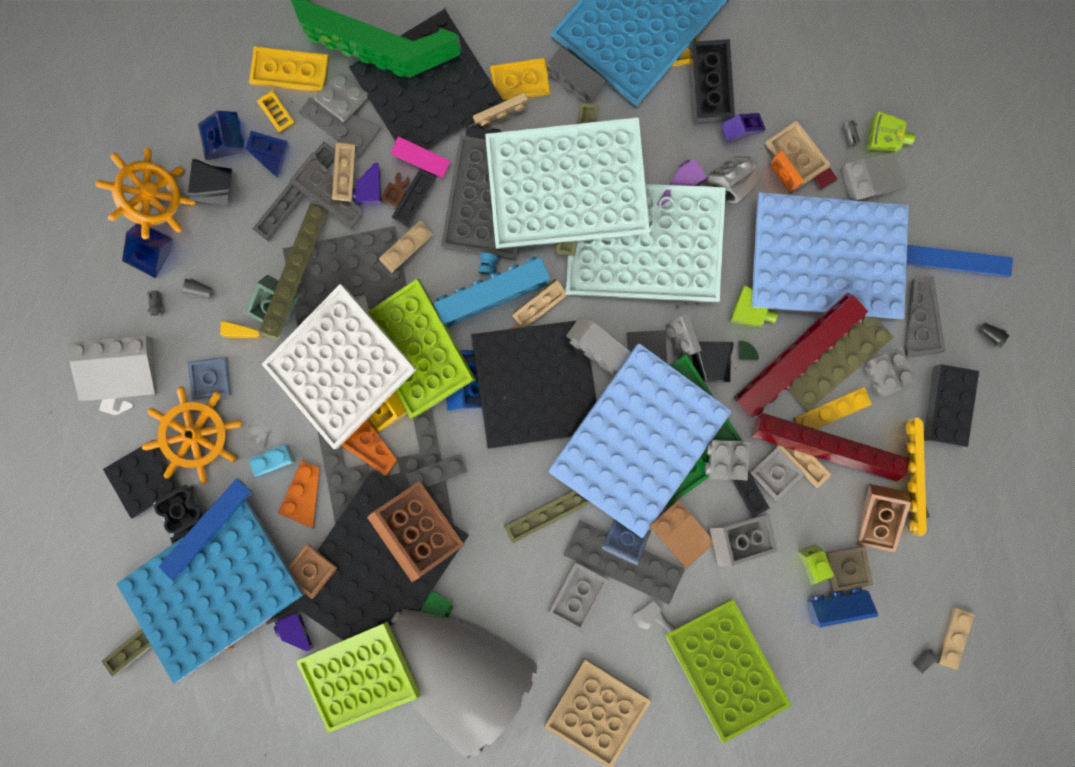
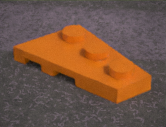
[342,420,398,476]
[278,460,320,529]

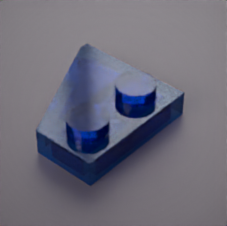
[245,131,288,177]

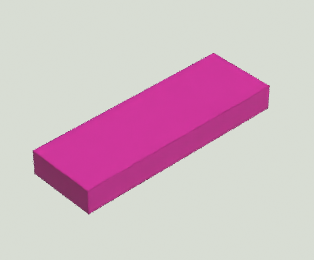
[390,136,450,178]

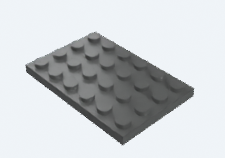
[441,135,518,259]

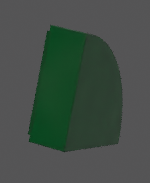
[738,341,759,360]

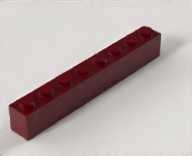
[733,292,868,418]
[751,413,909,482]

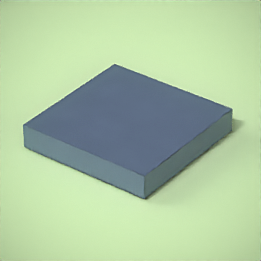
[188,357,231,400]
[602,519,651,565]

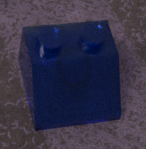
[198,110,244,160]
[122,223,173,278]

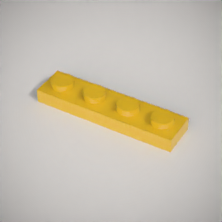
[794,387,872,429]

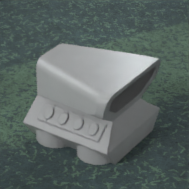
[707,156,760,203]

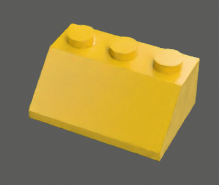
[368,391,408,433]

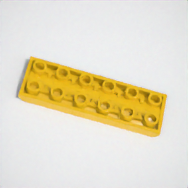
[905,418,927,536]

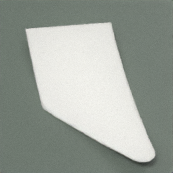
[99,398,133,415]

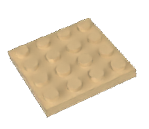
[544,659,652,767]

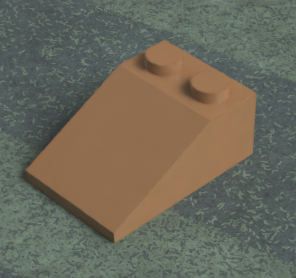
[857,484,911,553]
[650,500,713,569]

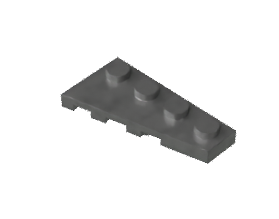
[299,97,382,157]
[289,152,363,229]
[906,276,945,357]

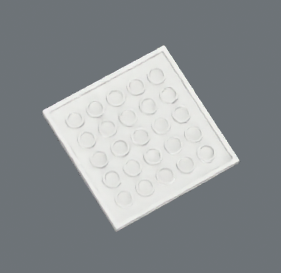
[262,284,417,449]

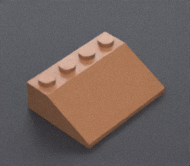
[367,481,464,582]

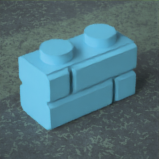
[249,444,296,477]

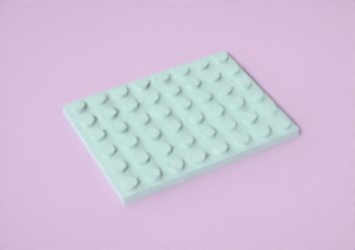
[485,117,650,249]
[566,184,726,302]

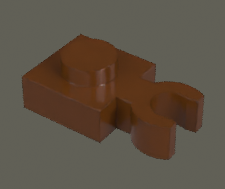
[380,172,410,208]

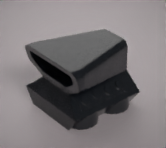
[188,159,232,206]
[692,342,734,383]
[153,484,204,538]

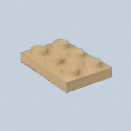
[765,121,831,188]

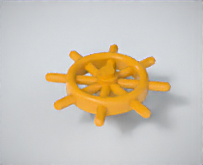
[95,148,196,239]
[142,386,242,484]

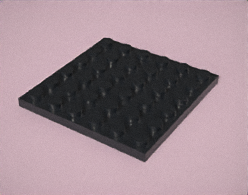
[349,9,504,151]
[471,320,597,449]

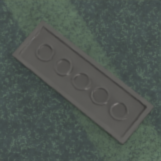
[564,520,685,604]

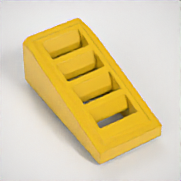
[257,90,295,133]
[220,320,263,338]

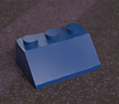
[446,350,481,411]
[807,587,879,628]

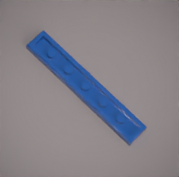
[906,245,1013,277]
[158,478,252,580]

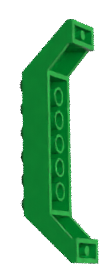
[291,0,462,78]

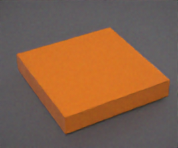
[769,151,804,194]

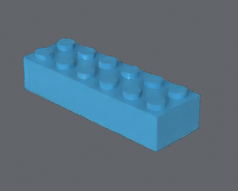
[434,257,550,328]

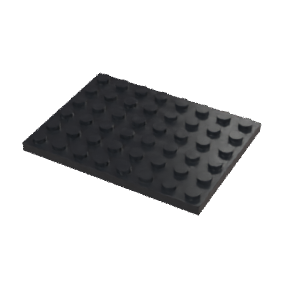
[291,470,469,640]

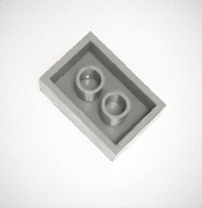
[566,317,631,374]

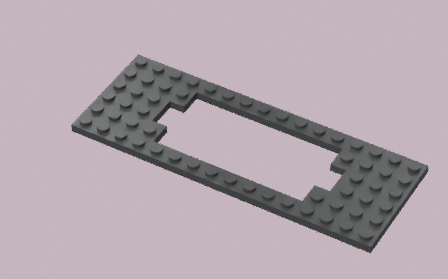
[283,226,454,524]

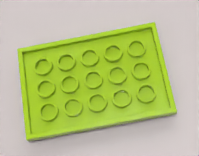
[367,279,475,419]
[665,599,792,744]
[296,622,421,733]

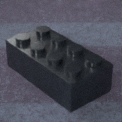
[689,39,735,123]
[924,364,979,448]

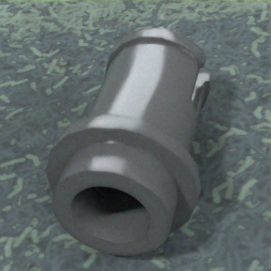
[842,120,861,146]
[147,291,163,316]
[913,649,939,674]

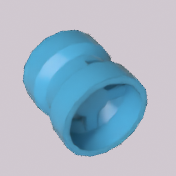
[478,253,499,275]

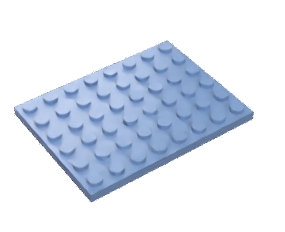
[752,192,909,319]
[548,343,732,538]

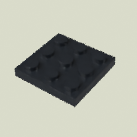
[103,440,181,519]

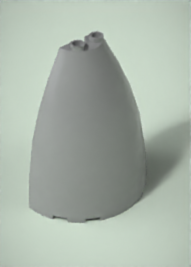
[390,609,537,759]

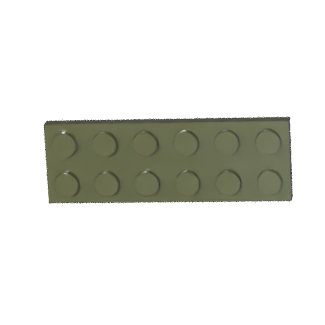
[787,316,894,412]

